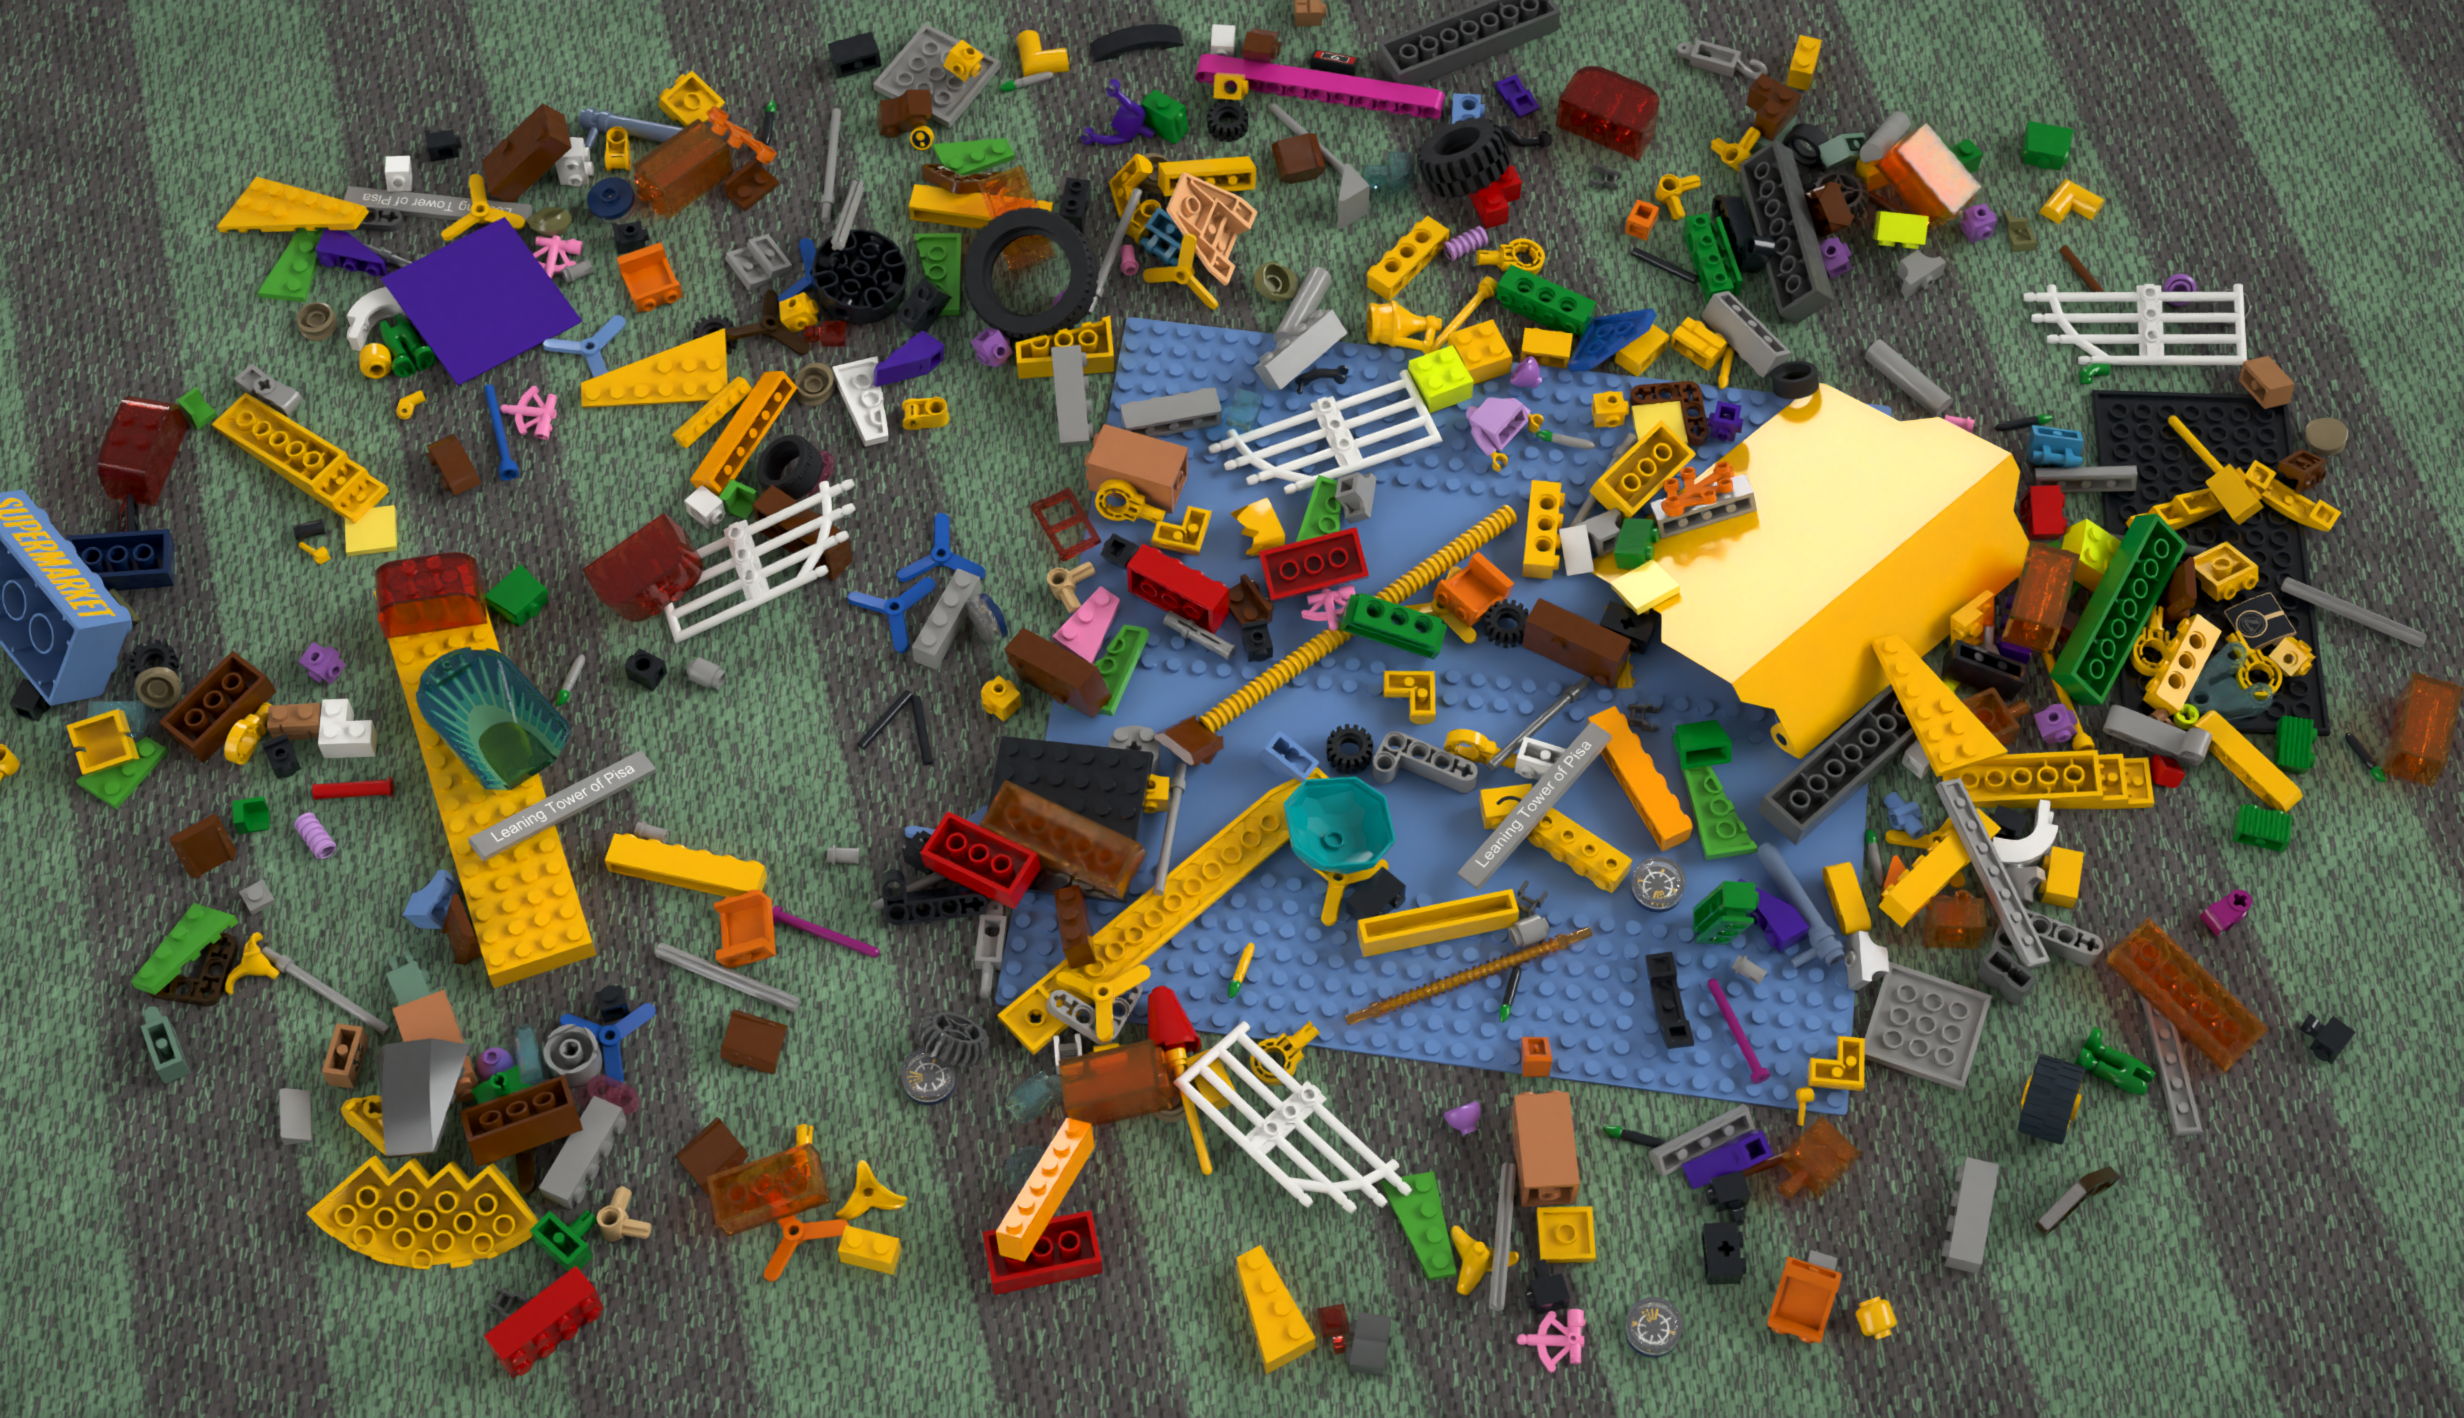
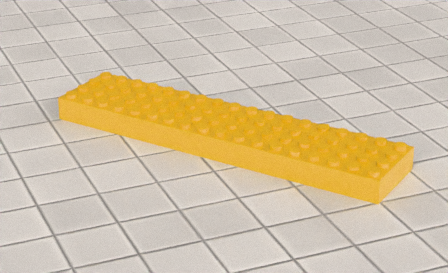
[374,562,596,988]

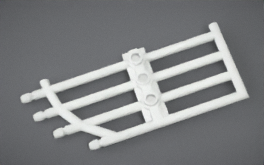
[2023,284,2247,365]
[1208,370,1443,494]
[650,479,855,644]
[1173,1021,1412,1214]

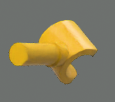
[299,542,331,565]
[1796,1087,1814,1126]

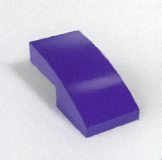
[1495,74,1540,118]

